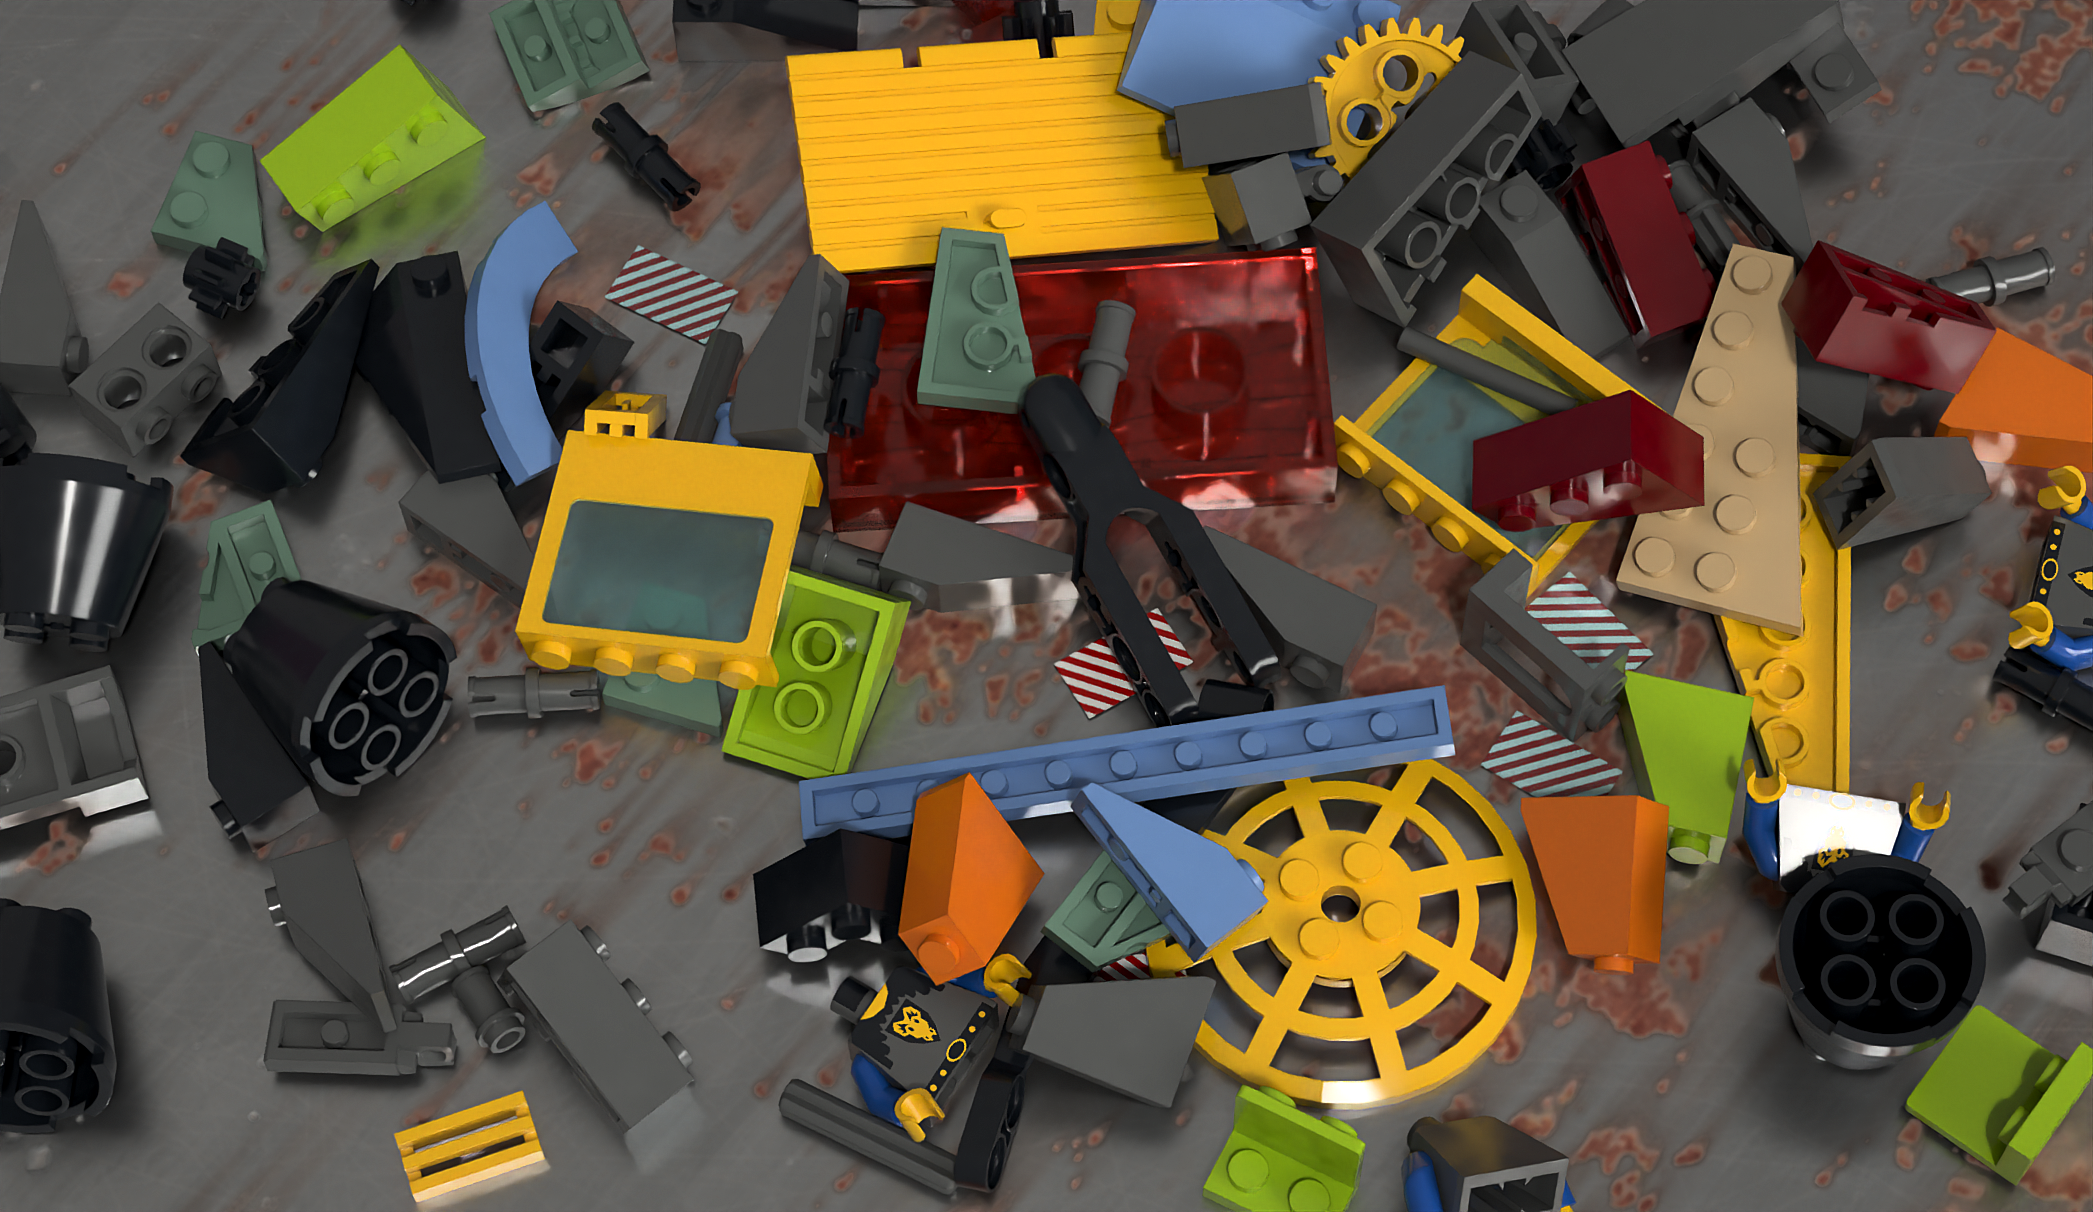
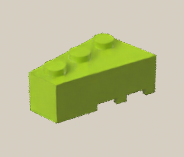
[259,44,486,232]

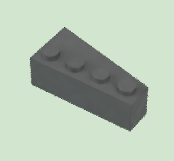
[1310,50,1542,328]

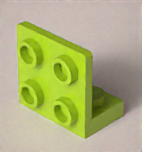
[1905,1005,2093,1186]
[1202,1084,1366,1212]

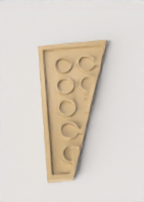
[1616,244,1803,637]

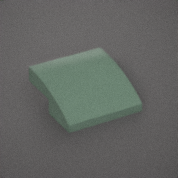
[489,0,650,112]

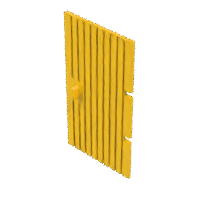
[785,32,1219,273]

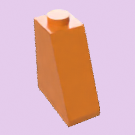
[1934,327,2093,473]
[898,772,1045,986]
[1520,795,1669,975]

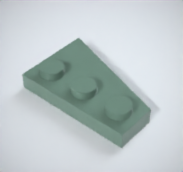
[917,227,1036,414]

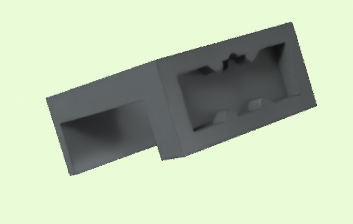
[1460,548,1630,743]

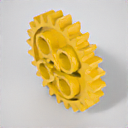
[1307,17,1464,190]

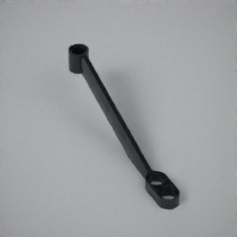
[954,679,1275,1193]

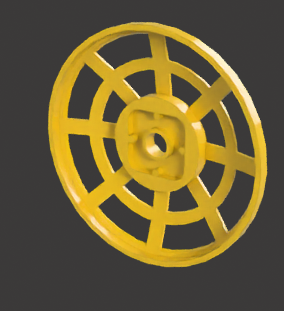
[1145,759,1537,1110]

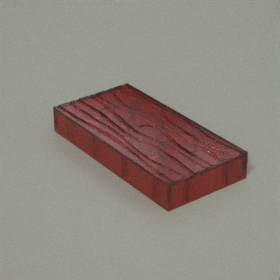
[827,247,1338,533]

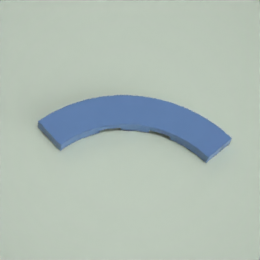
[465,201,578,487]

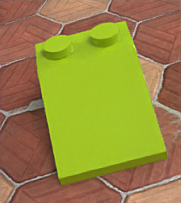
[721,564,911,779]

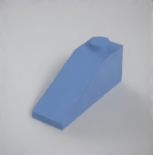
[1070,782,1268,963]

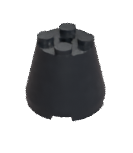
[0,453,174,652]
[223,577,457,796]
[1775,854,1986,1070]
[0,898,117,1133]

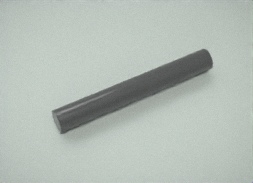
[1397,326,1578,415]

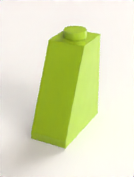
[1618,670,1754,864]

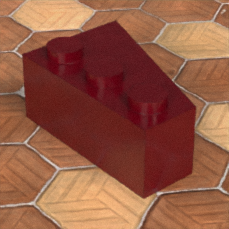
[1554,140,1718,350]
[1781,240,1997,394]
[1472,390,1705,532]

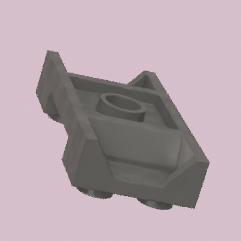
[0,665,148,830]

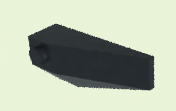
[354,251,502,484]
[180,258,380,494]

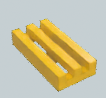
[584,390,667,439]
[394,1090,545,1203]

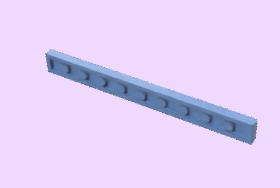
[799,685,1455,846]

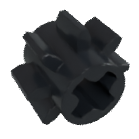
[1002,0,1075,59]
[1505,117,1578,192]
[183,237,261,319]

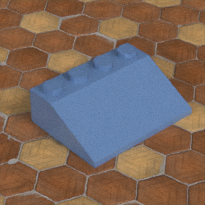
[1117,0,1401,170]

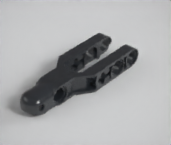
[1017,373,1282,728]

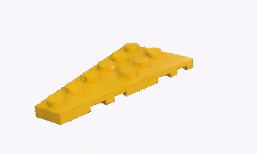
[1713,453,1851,794]

